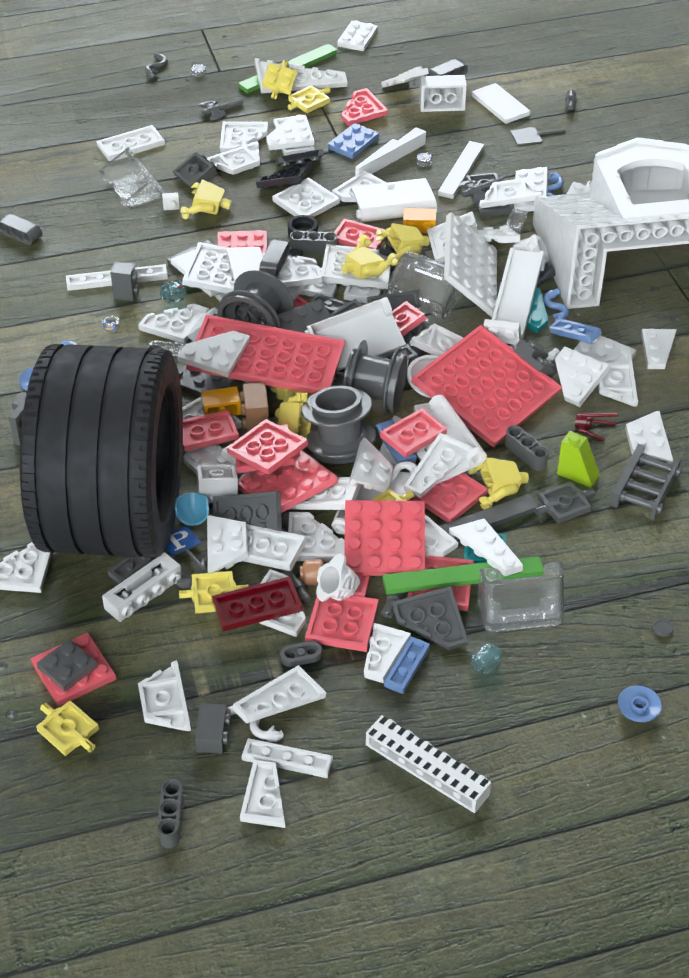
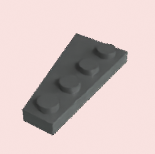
[212,491,282,531]

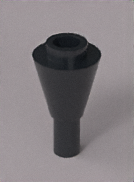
[536,264,556,287]

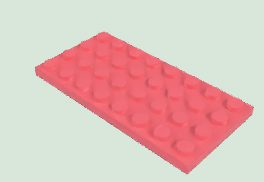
[186,314,345,394]

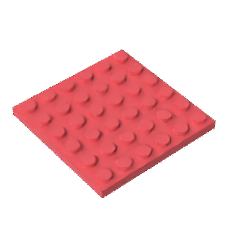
[411,325,562,448]

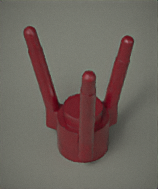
[575,412,618,441]

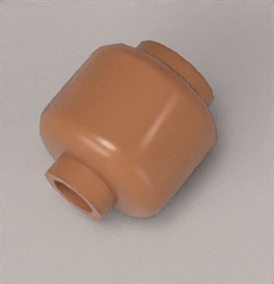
[300,559,324,586]

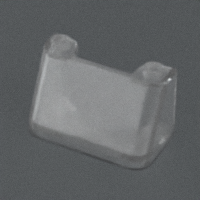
[99,147,166,210]
[384,251,462,319]
[477,561,564,631]

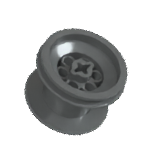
[217,270,294,328]
[343,340,409,415]
[301,386,376,464]

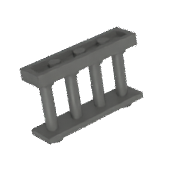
[610,444,683,521]

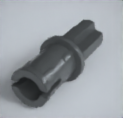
[565,89,577,110]
[381,593,405,619]

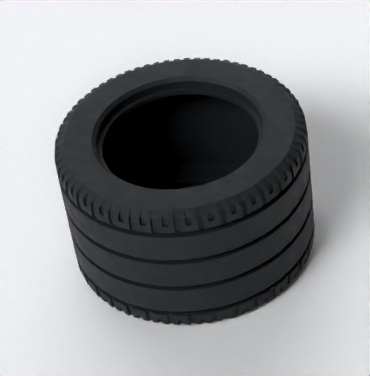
[20,344,183,558]

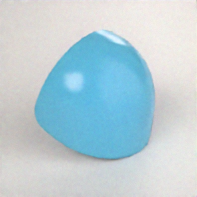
[175,492,209,526]

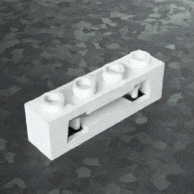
[102,552,182,622]

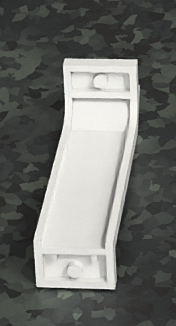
[484,248,545,345]

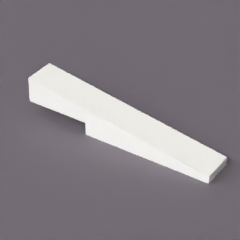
[355,127,426,176]

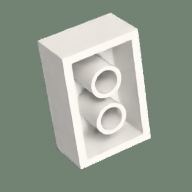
[419,75,466,112]

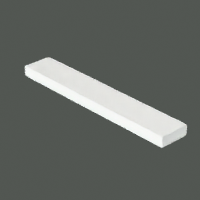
[438,141,484,199]
[66,264,168,291]

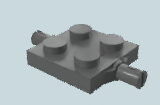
[534,481,595,524]

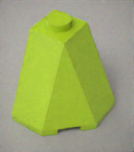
[557,431,600,488]

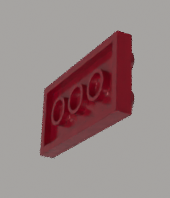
[211,576,302,632]

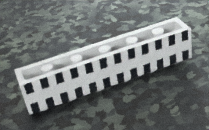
[366,715,491,813]

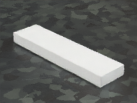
[242,738,333,778]

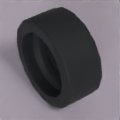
[287,215,318,238]

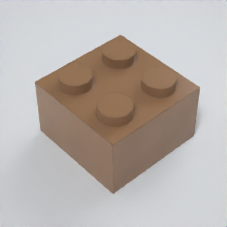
[240,382,269,432]

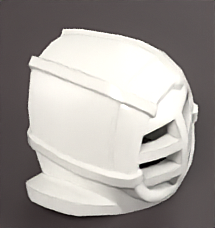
[513,234,549,263]
[316,554,360,602]

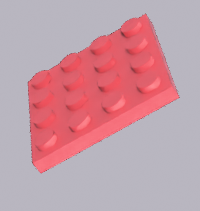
[238,450,338,513]
[344,500,425,576]

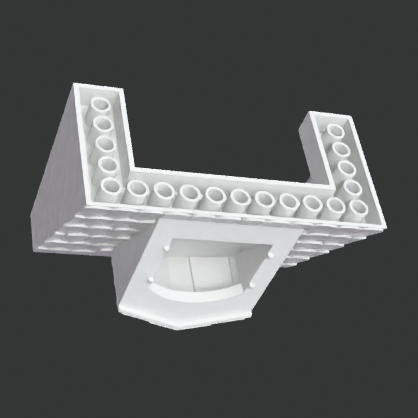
[533,138,689,309]

